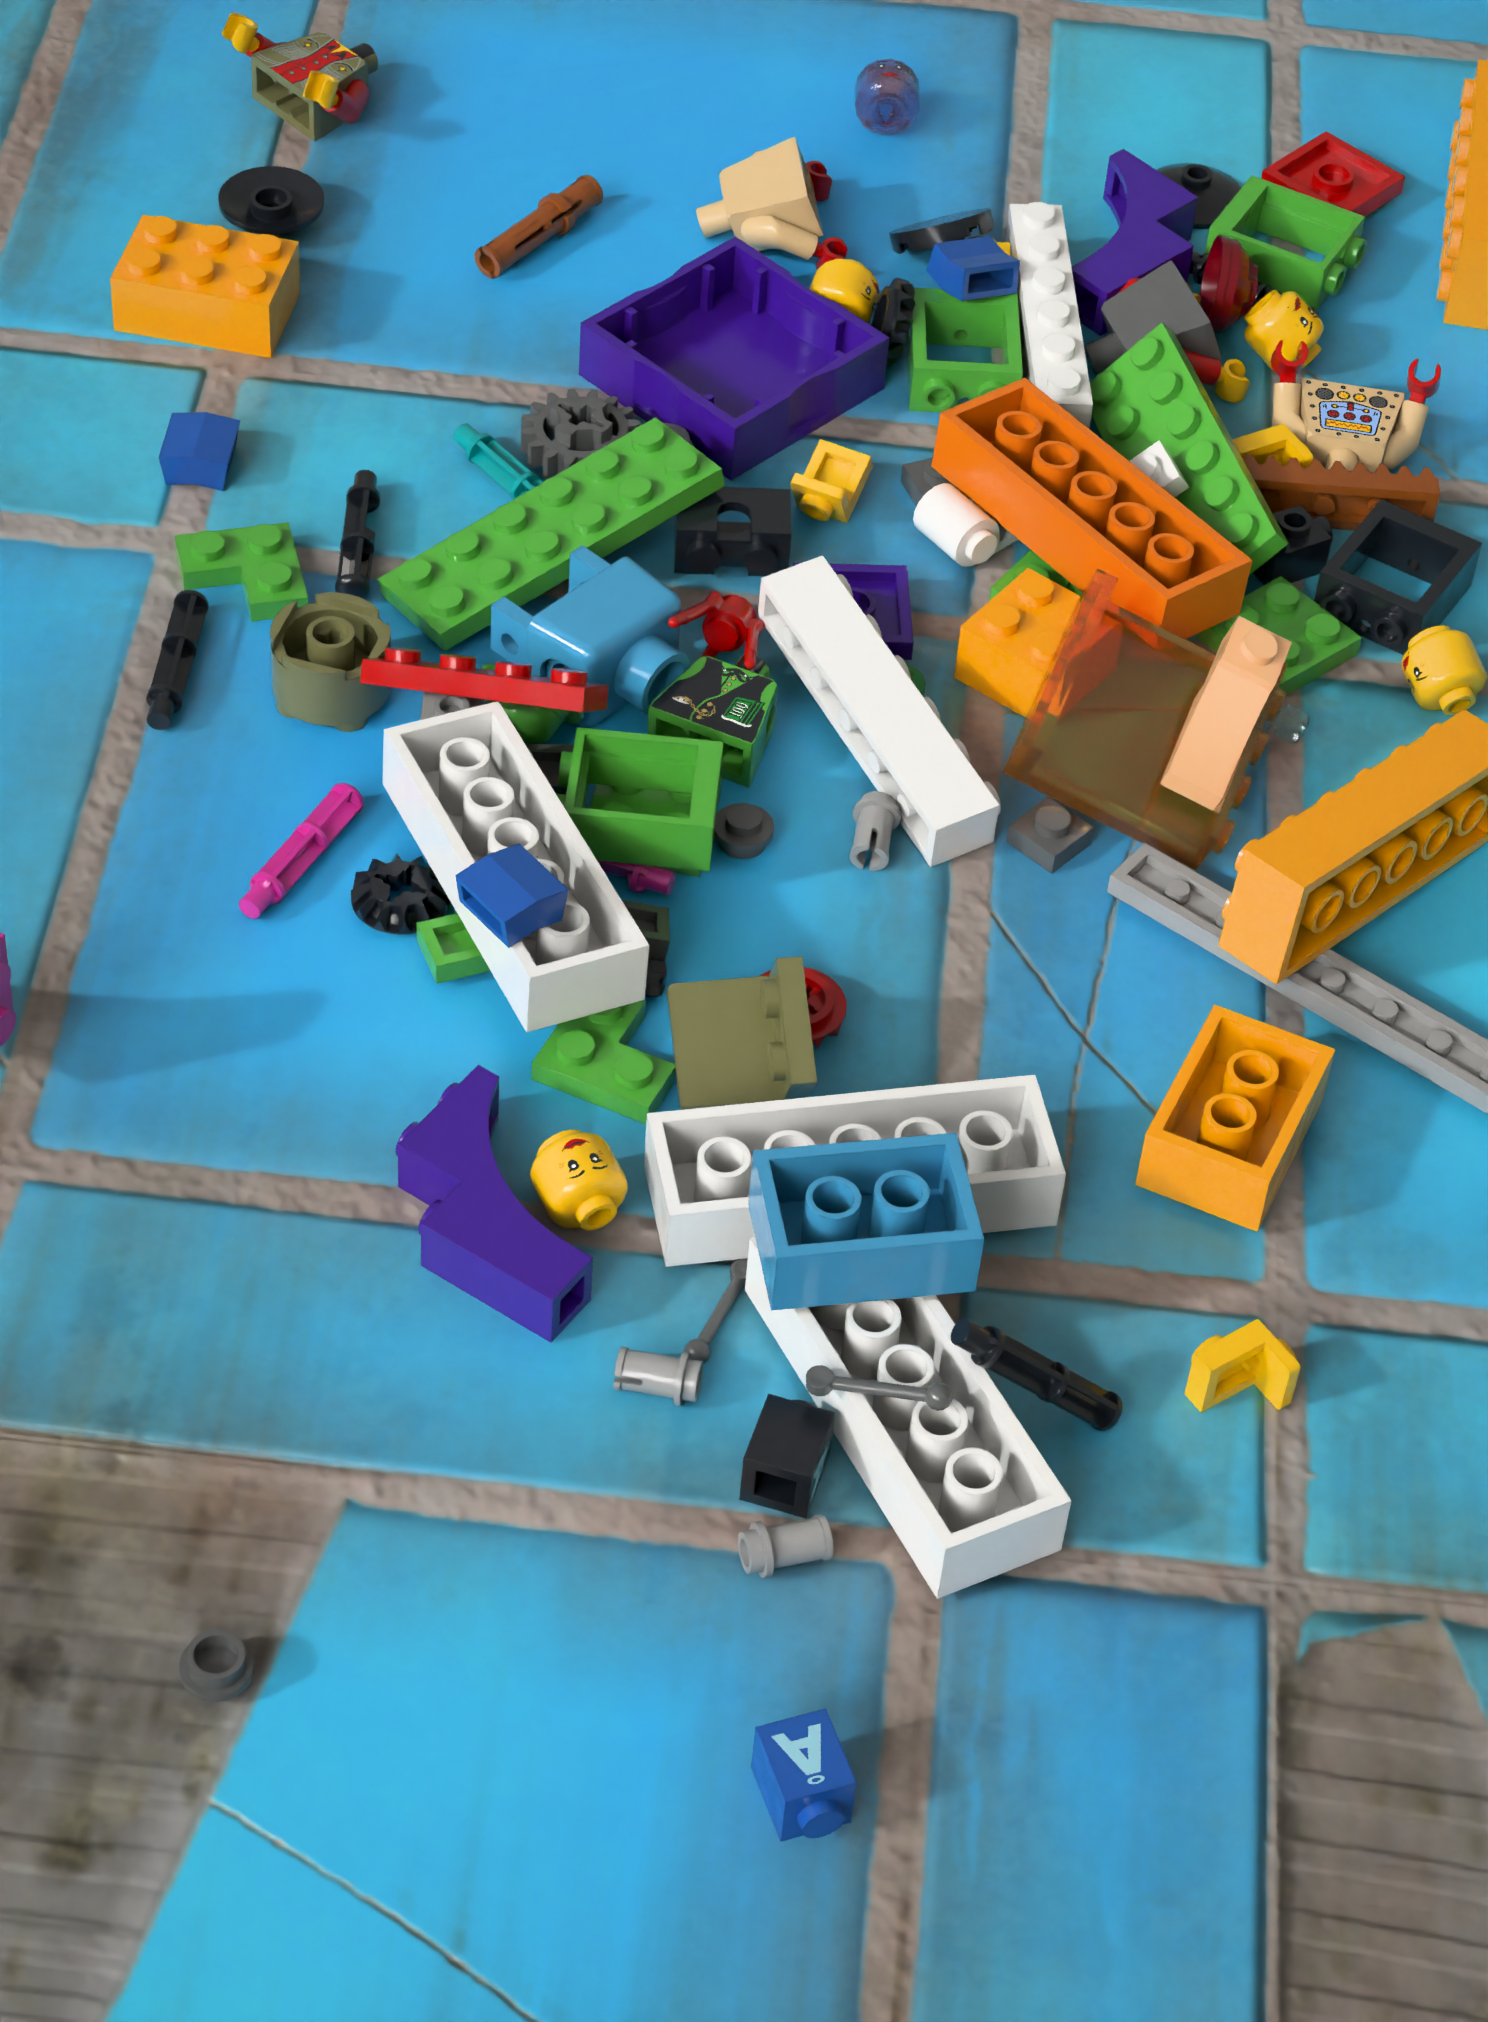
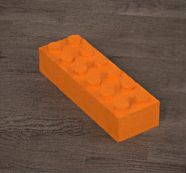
[931,378,1253,654]

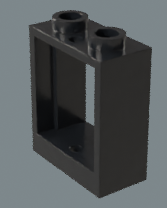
[1314,499,1482,655]

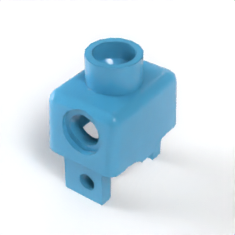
[490,545,690,727]

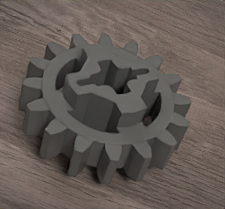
[520,388,641,479]

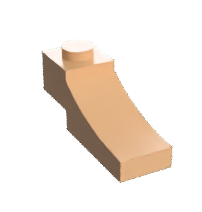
[1160,616,1292,811]

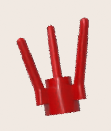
[668,591,765,669]

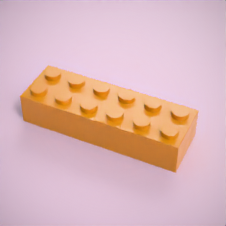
[1436,59,1488,330]
[1218,709,1488,985]

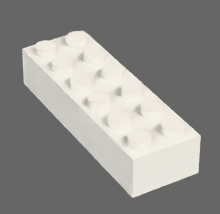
[383,701,650,1033]
[644,1075,1066,1267]
[745,1237,1072,1599]

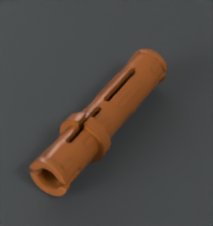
[474,175,603,279]

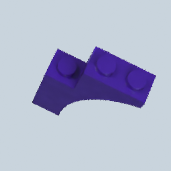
[1072,149,1198,336]
[395,1065,593,1343]

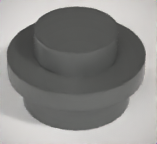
[714,803,774,859]
[179,1629,254,1702]

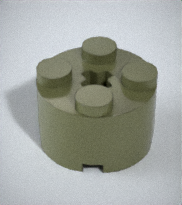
[270,592,391,732]

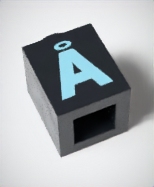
[739,1393,835,1519]

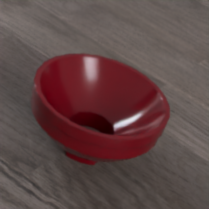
[1199,235,1258,333]

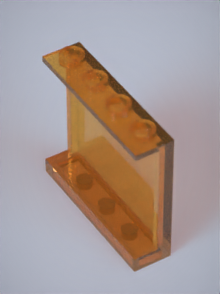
[1002,568,1287,870]

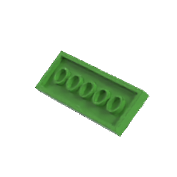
[1090,322,1289,575]
[377,417,725,651]

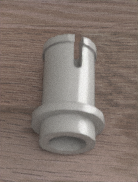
[850,791,901,871]
[613,1346,703,1407]
[738,1515,833,1578]

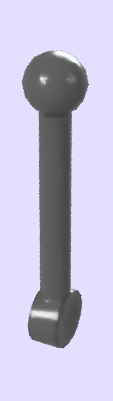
[684,1259,748,1364]
[806,1365,953,1411]

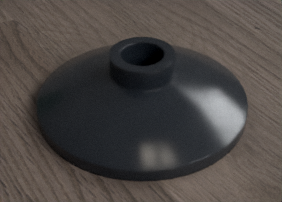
[1157,163,1241,229]
[218,166,324,235]

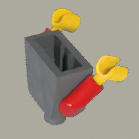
[1084,260,1250,403]

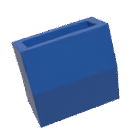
[926,236,1020,301]
[158,412,240,491]
[455,844,569,948]

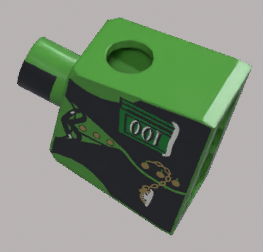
[647,655,778,788]

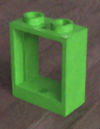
[1205,175,1367,310]
[906,287,1023,412]
[556,727,723,871]

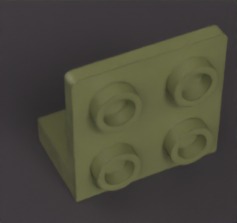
[667,956,817,1110]

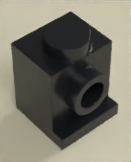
[1253,505,1333,585]

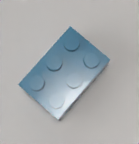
[748,1133,984,1311]

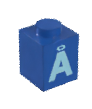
[751,1708,857,1842]

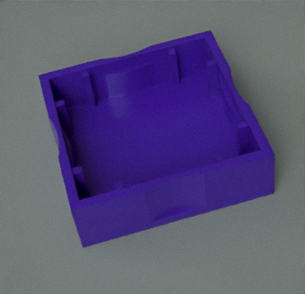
[579,236,889,481]

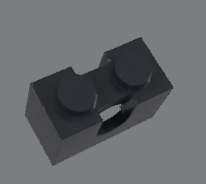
[674,487,792,576]

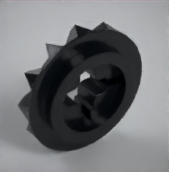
[871,278,916,365]
[351,853,451,935]

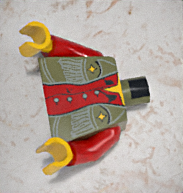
[222,12,378,142]

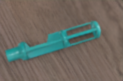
[453,423,543,500]

